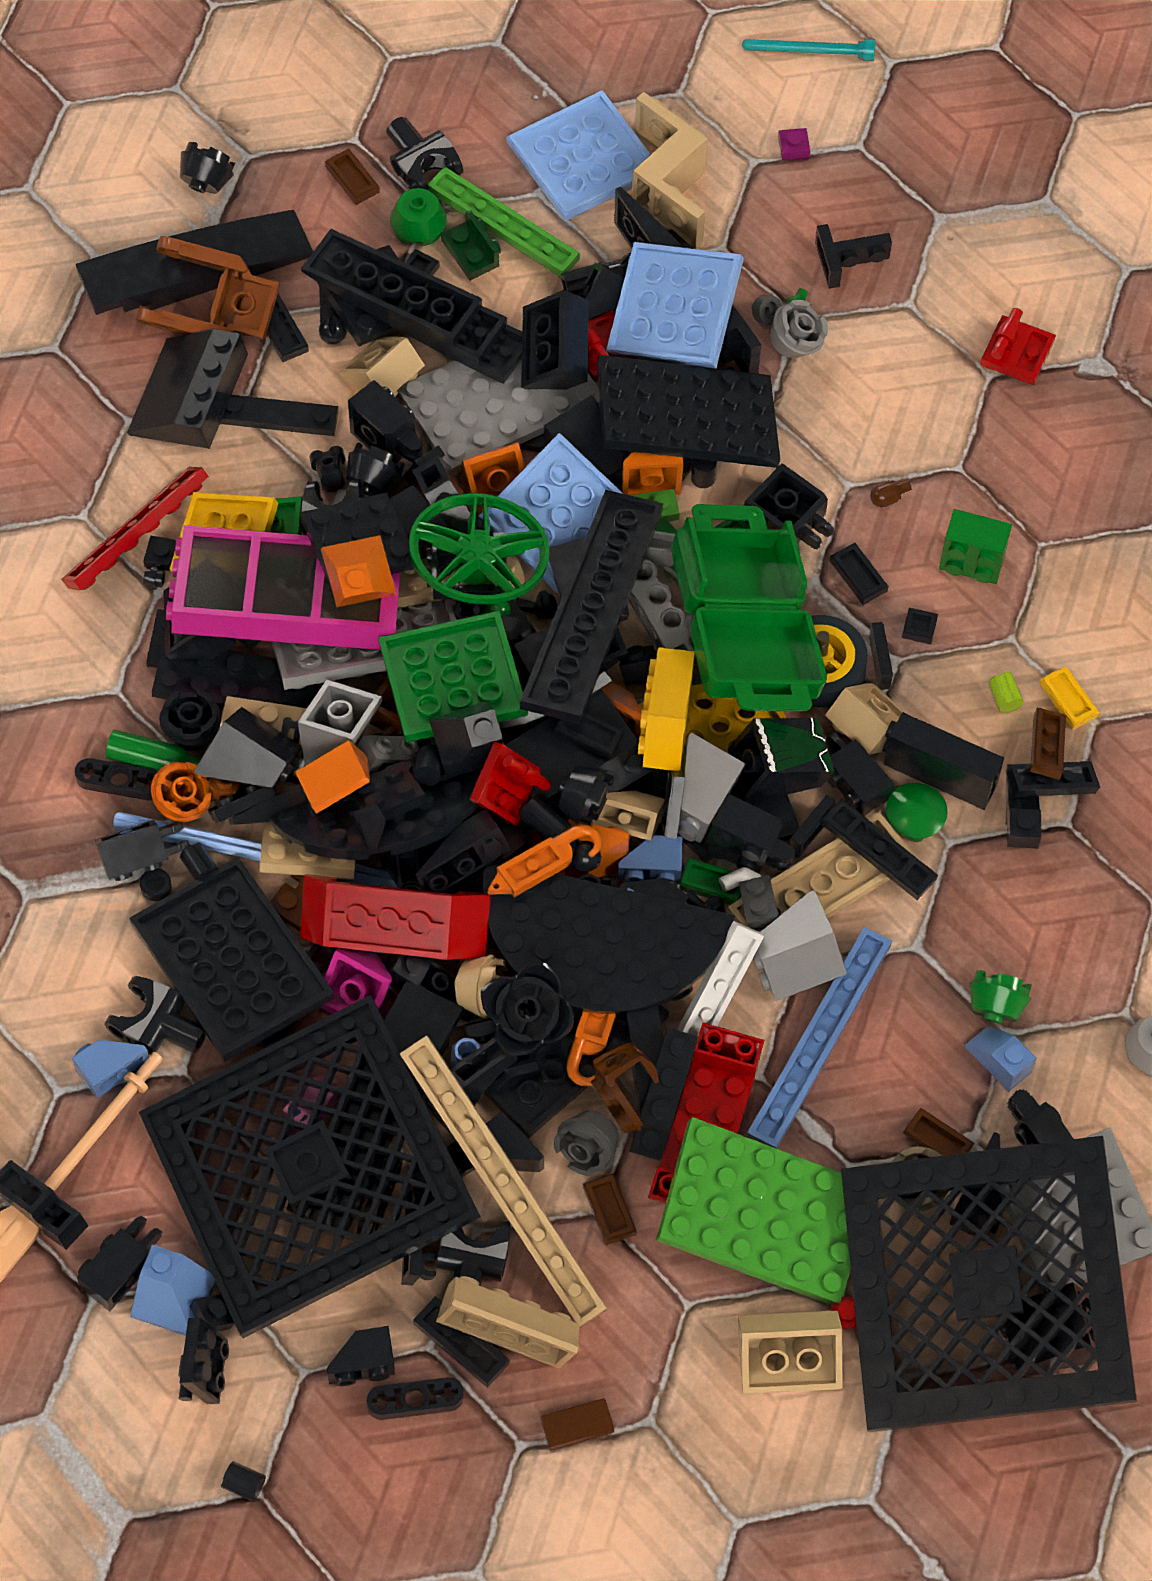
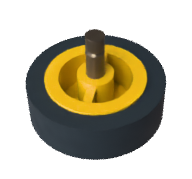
[811,615,867,707]

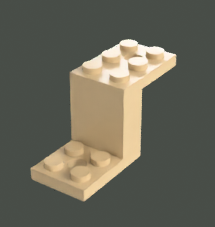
[632,92,708,249]

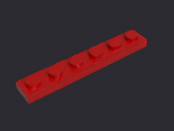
[61,466,209,590]

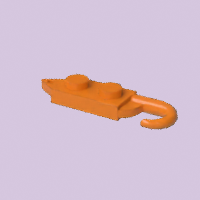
[566,1011,616,1086]

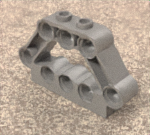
[629,531,696,657]

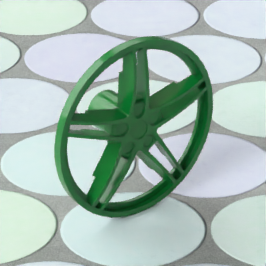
[409,493,549,604]

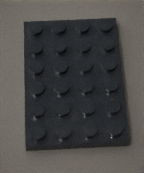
[597,355,781,468]
[129,857,335,1062]

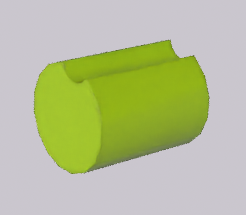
[989,672,1024,713]

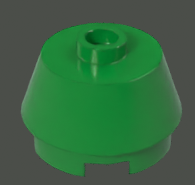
[390,188,447,246]
[970,970,1032,1024]

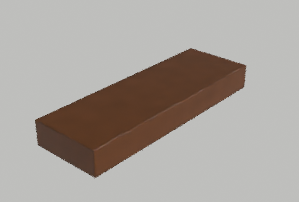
[1030,707,1066,780]

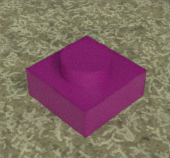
[778,128,810,160]

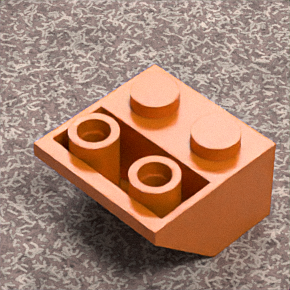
[558,818,630,880]

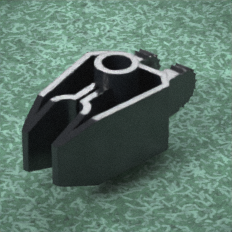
[1007,1089,1074,1146]

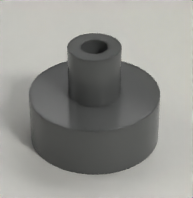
[752,294,782,325]

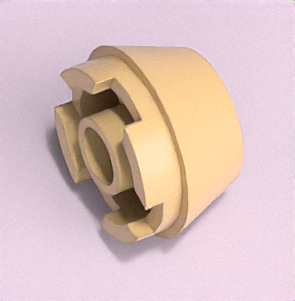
[455,955,509,1019]

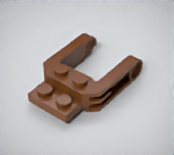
[136,236,281,340]

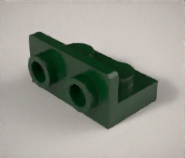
[441,210,501,281]

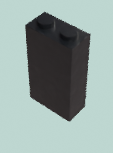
[882,712,1004,810]

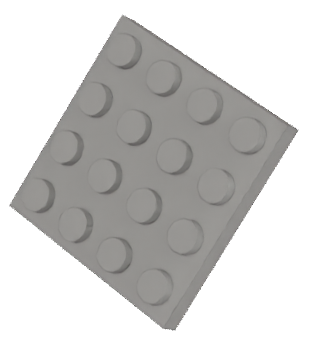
[999,1128,1152,1292]

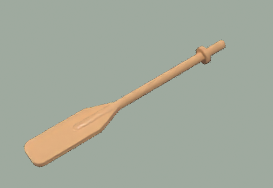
[0,1051,163,1283]

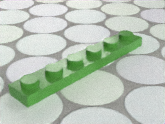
[428,167,580,277]

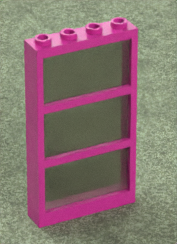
[166,525,401,650]

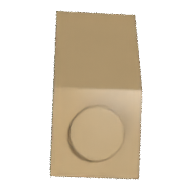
[593,790,665,841]

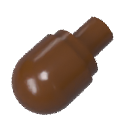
[870,479,912,507]

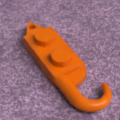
[488,825,602,897]

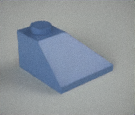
[131,1245,216,1336]

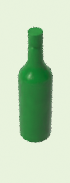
[106,729,201,771]

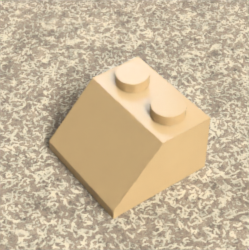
[338,337,425,397]
[825,683,905,755]

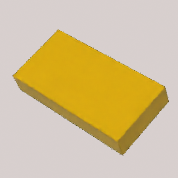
[1039,666,1099,730]

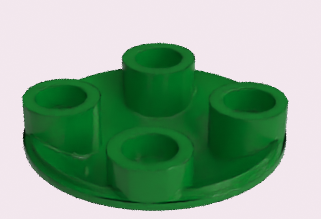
[885,783,948,842]

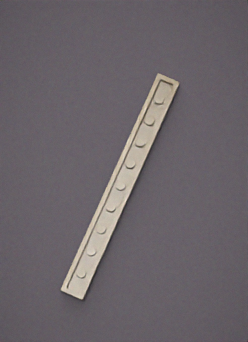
[400,1035,608,1328]

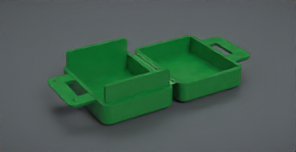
[671,504,827,711]

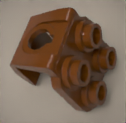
[590,1042,659,1133]

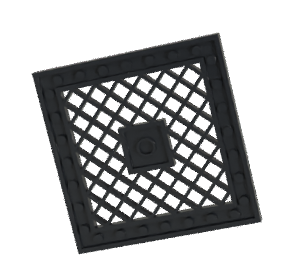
[139,995,481,1338]
[841,1136,1137,1432]

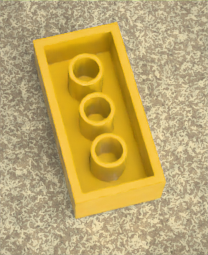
[638,647,695,771]

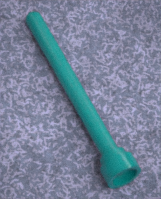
[742,38,875,61]

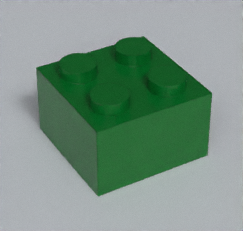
[939,509,1012,584]

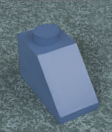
[965,1026,1036,1092]
[72,1040,149,1098]

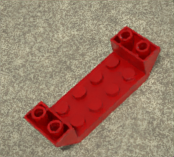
[300,874,491,960]
[648,1023,764,1203]

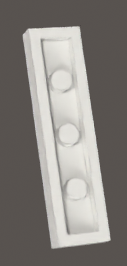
[677,921,764,1036]

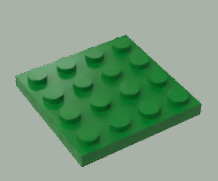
[378,611,528,743]

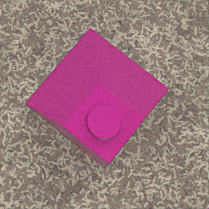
[320,948,392,1014]

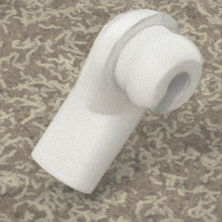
[719,867,762,892]

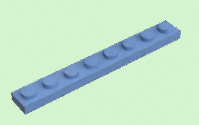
[747,927,892,1149]

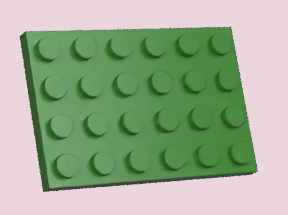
[656,1117,851,1306]

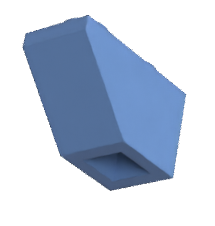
[618,835,683,884]

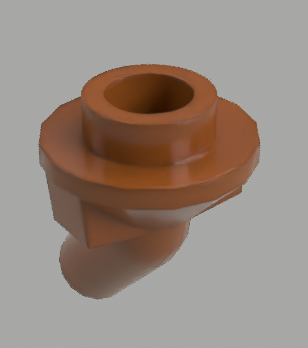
[209,777,240,801]

